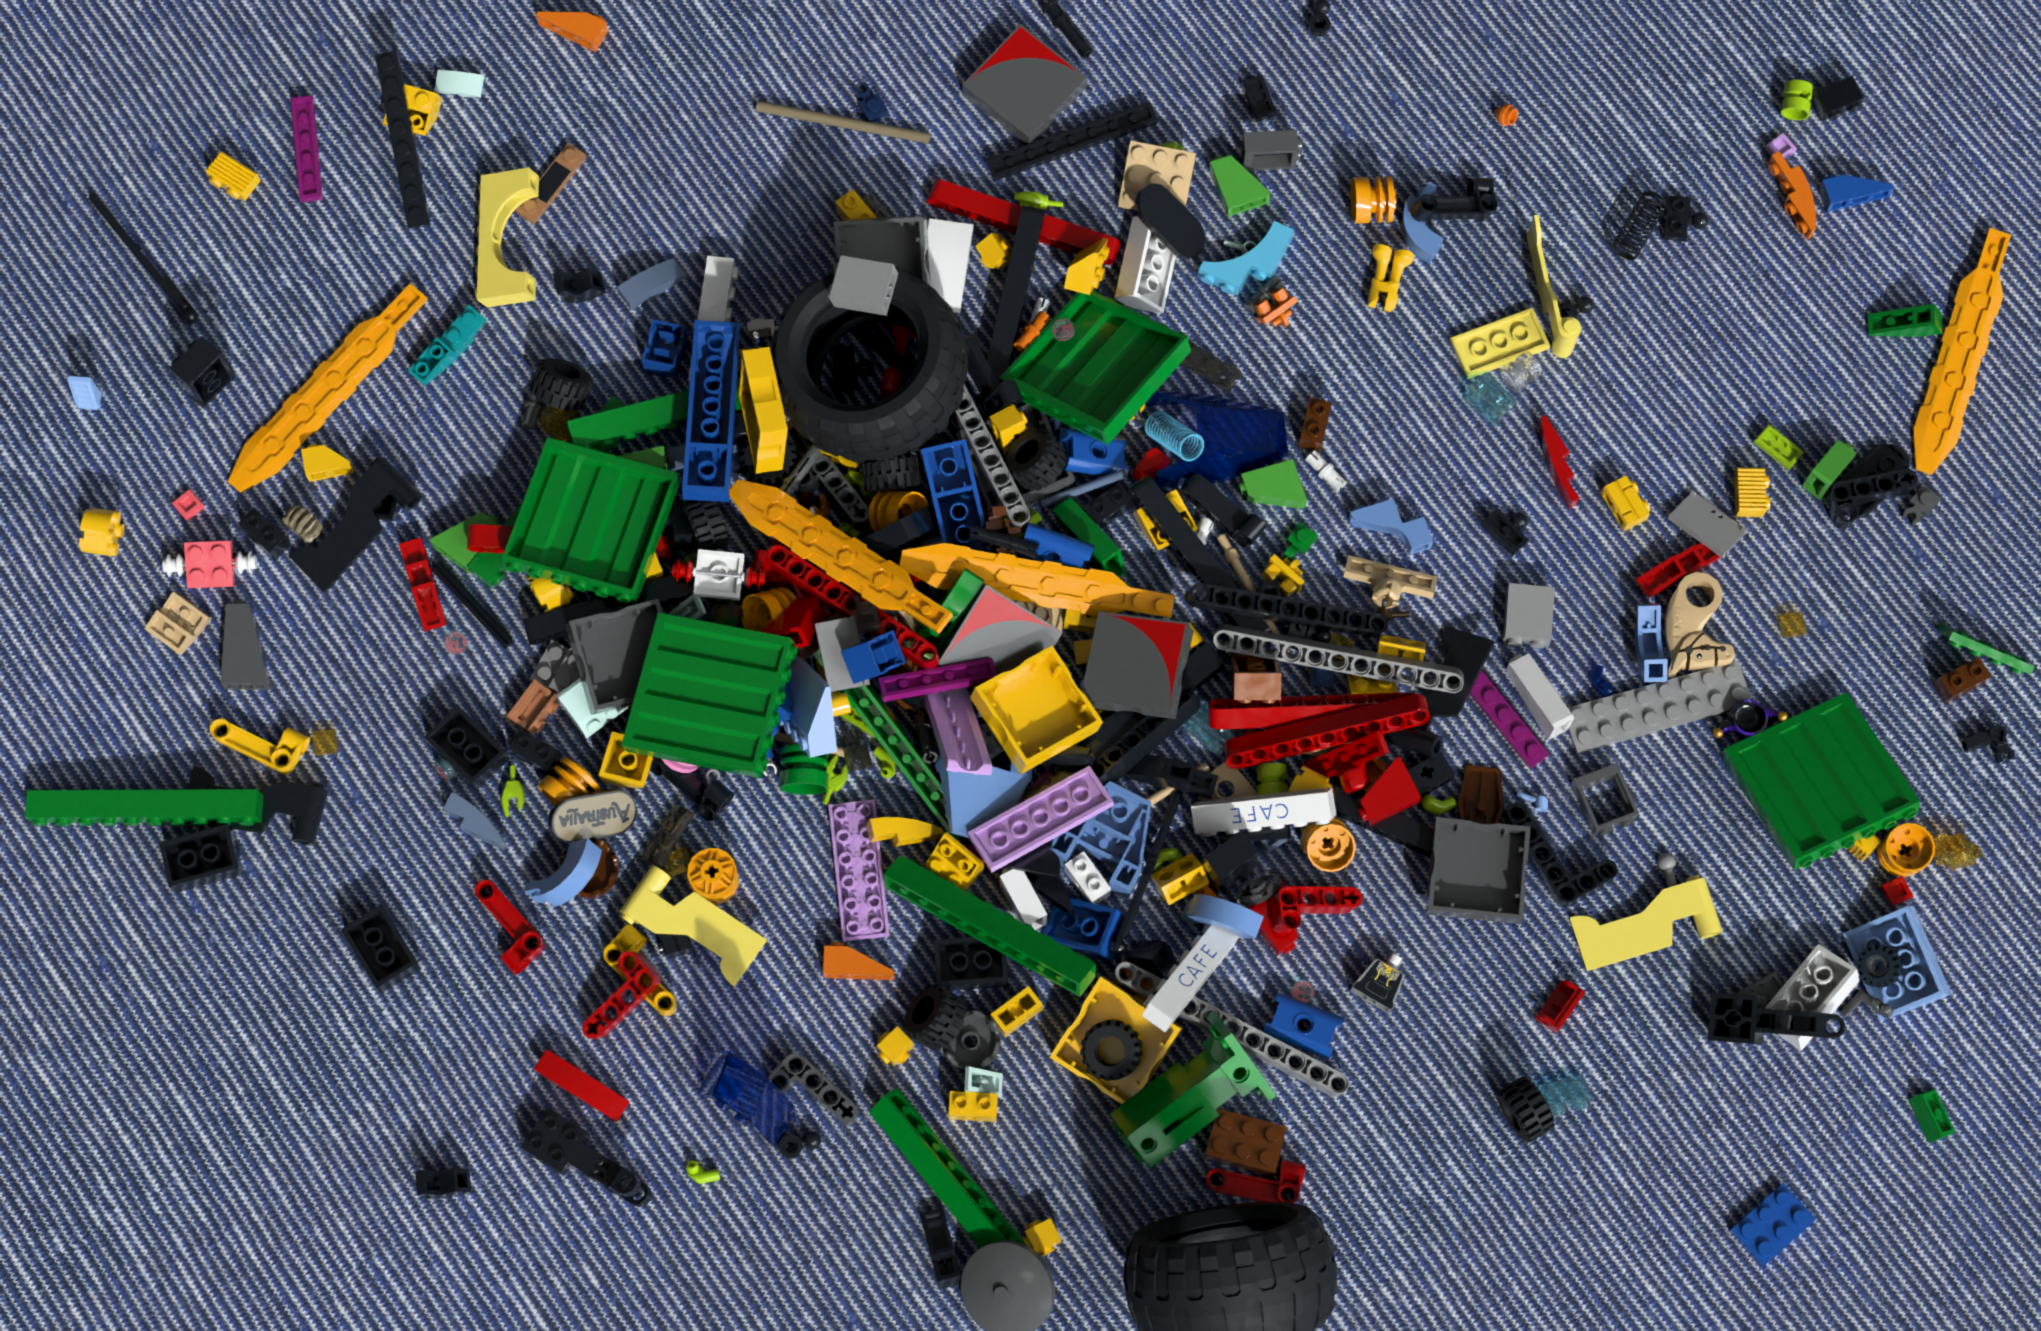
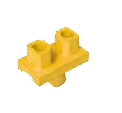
[1262,554,1305,597]

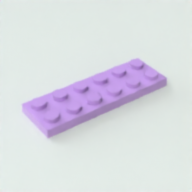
[967,766,1114,873]

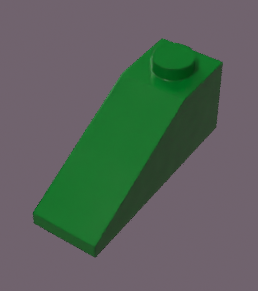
[1868,304,1942,337]

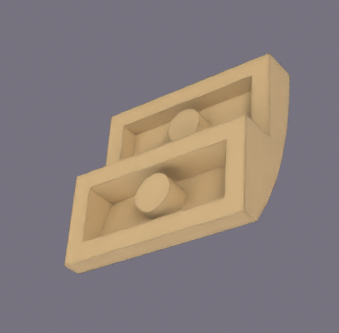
[144,591,212,655]

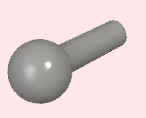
[1657,853,1677,888]

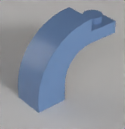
[1401,181,1444,264]
[1634,603,1668,682]
[524,838,602,907]
[1182,894,1264,939]

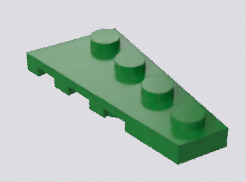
[1936,621,2035,675]

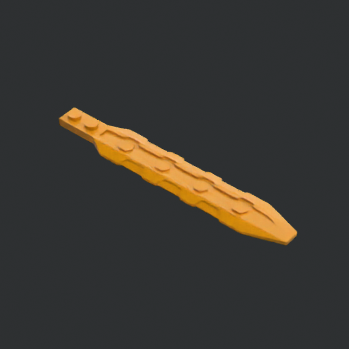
[1913,228,2011,475]
[227,283,428,493]
[730,479,953,634]
[899,543,1175,618]

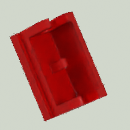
[1535,979,1586,1033]

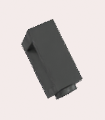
[1241,130,1302,171]
[1571,763,1639,836]

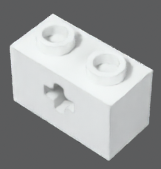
[1064,851,1111,904]

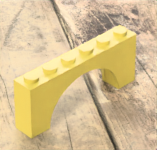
[475,167,539,308]

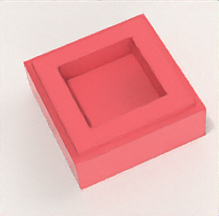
[172,489,205,521]

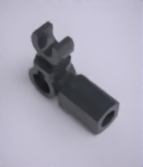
[1960,725,2015,764]

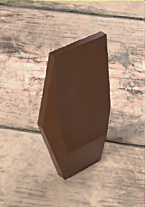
[1457,765,1504,824]

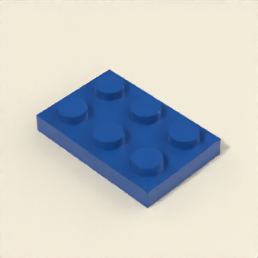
[1729,1183,1816,1267]

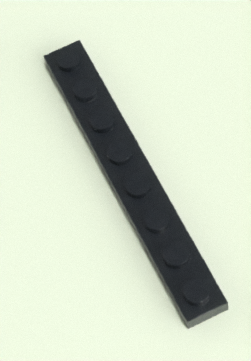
[375,50,431,229]
[985,101,1158,182]

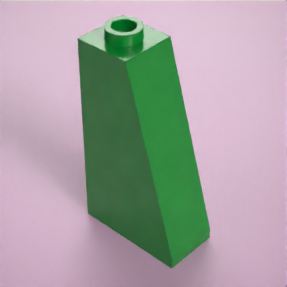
[1053,497,1127,578]

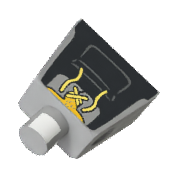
[1350,953,1405,1014]

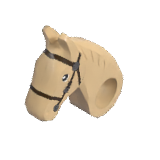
[1664,572,1735,679]

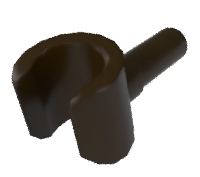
[1376,606,1410,621]

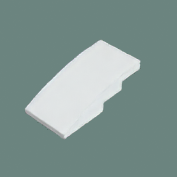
[927,218,974,313]

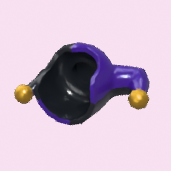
[1713,699,1788,738]

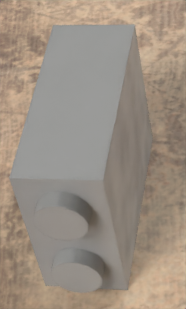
[828,255,898,316]
[1502,583,1555,649]

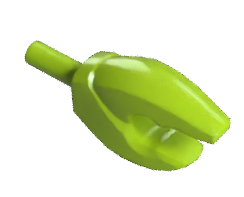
[1014,192,1063,210]
[822,755,848,805]
[501,765,525,817]

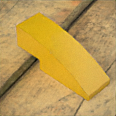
[866,817,944,847]

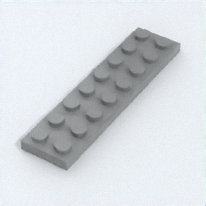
[1568,661,1752,754]

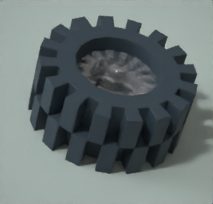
[1856,945,1903,988]

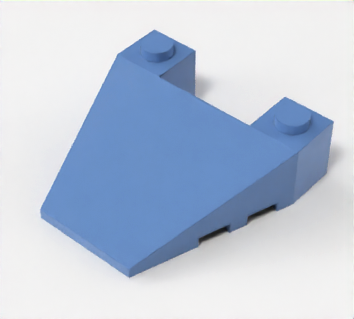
[935,744,1032,838]
[1050,781,1151,900]

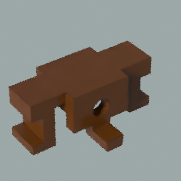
[983,506,1021,554]

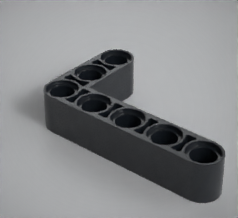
[860,506,938,556]
[1504,802,1618,908]

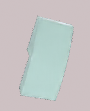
[434,70,484,98]

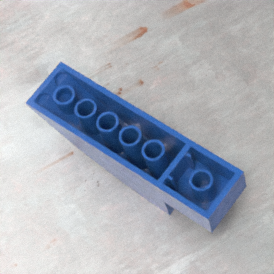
[682,320,740,502]
[920,439,991,553]

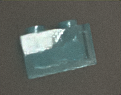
[1462,372,1519,427]
[1184,701,1242,757]
[1537,1074,1593,1117]

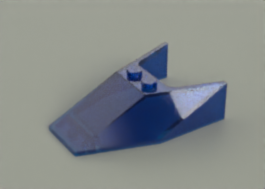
[1147,391,1288,487]
[698,1050,798,1148]

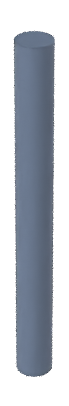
[1041,468,1128,508]

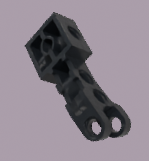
[1708,992,1846,1045]
[520,1107,652,1207]

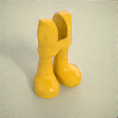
[1368,244,1414,312]

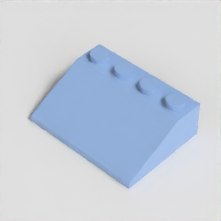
[779,655,837,758]
[1843,906,1951,1021]

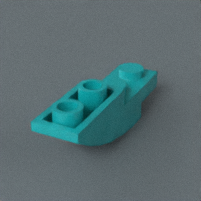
[408,305,488,386]

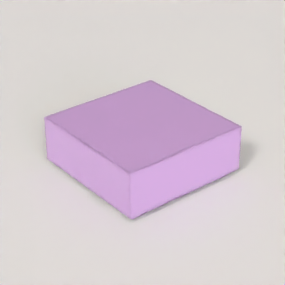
[1765,133,1797,159]

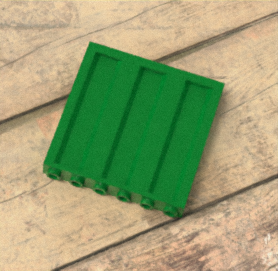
[999,290,1191,445]
[502,437,680,604]
[621,613,797,778]
[1722,692,1920,870]

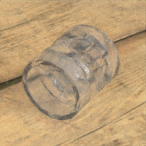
[1500,351,1543,393]

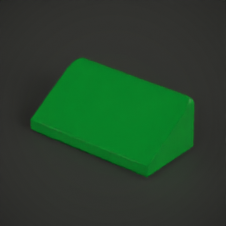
[1909,1089,1956,1143]

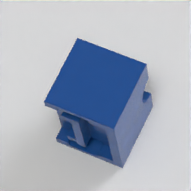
[642,319,688,379]
[841,630,906,684]

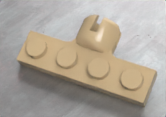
[1343,555,1437,609]

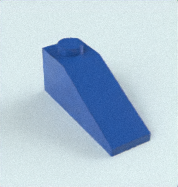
[1818,175,1894,212]

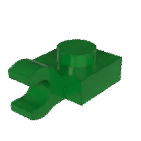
[1283,523,1319,562]

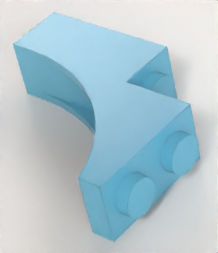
[1198,221,1294,296]

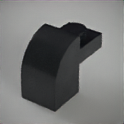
[553,268,606,303]
[415,1168,472,1199]

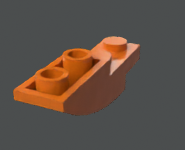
[1768,151,1816,239]

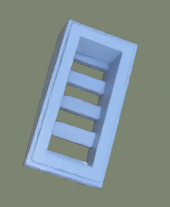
[68,376,102,410]

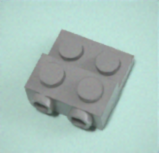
[529,640,580,694]

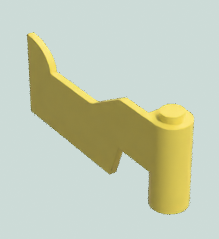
[1526,215,1581,358]
[619,865,767,987]
[1569,875,1723,971]

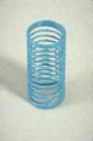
[1145,411,1204,461]

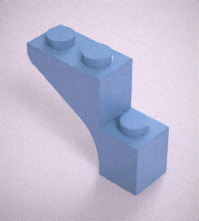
[1348,498,1433,555]

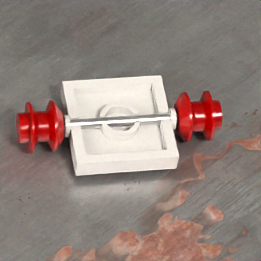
[672,549,766,601]

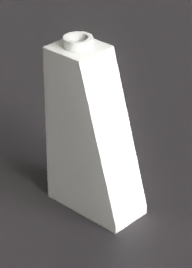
[1506,653,1574,741]

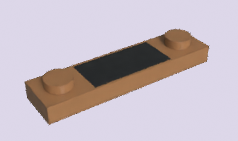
[515,143,587,225]

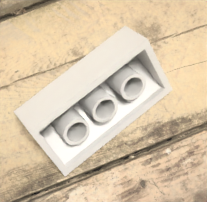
[1114,216,1176,314]
[1765,944,1859,1051]

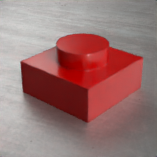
[1880,876,1914,908]

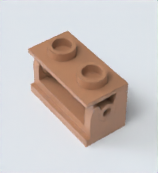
[507,679,559,735]

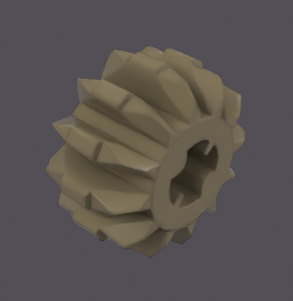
[282,505,323,542]

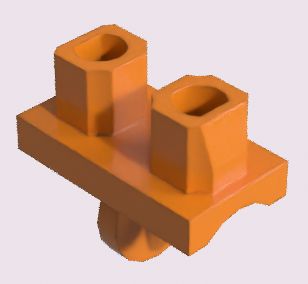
[1254,287,1298,327]

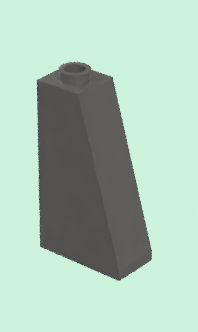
[221,601,272,690]

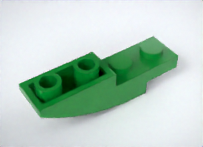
[917,568,984,648]

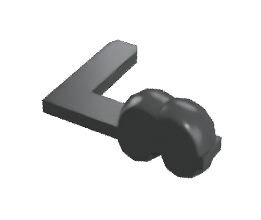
[1840,989,1894,1019]

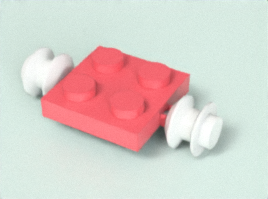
[162,540,257,588]

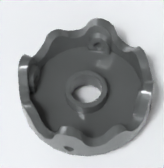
[942,1010,1000,1071]

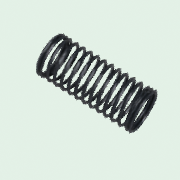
[1612,191,1668,260]

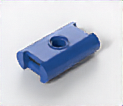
[1059,428,1129,479]
[1017,522,1095,569]
[1263,993,1345,1059]

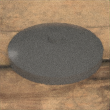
[961,1240,1055,1331]

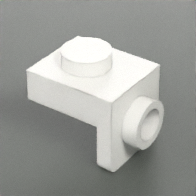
[747,318,779,339]

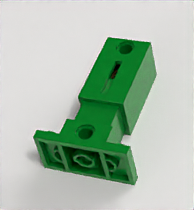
[1110,1011,1277,1168]

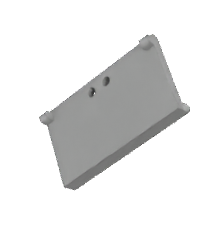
[1668,490,1748,559]
[814,616,870,694]

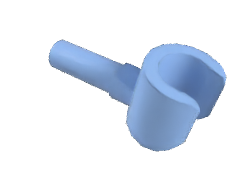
[1517,791,1548,812]

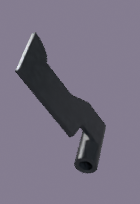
[289,458,422,593]
[1383,626,1495,758]
[1004,745,1095,878]
[187,766,328,846]

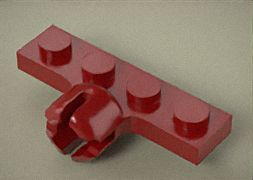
[1304,730,1390,794]

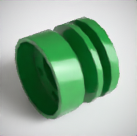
[779,744,829,795]

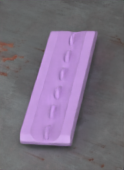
[922,687,992,775]
[828,799,890,942]

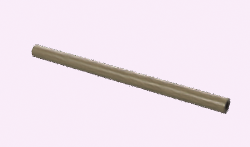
[756,101,931,144]

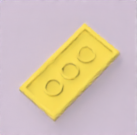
[1450,307,1550,379]

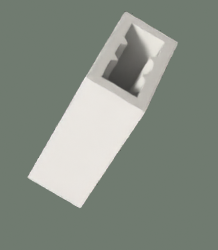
[1000,868,1047,930]

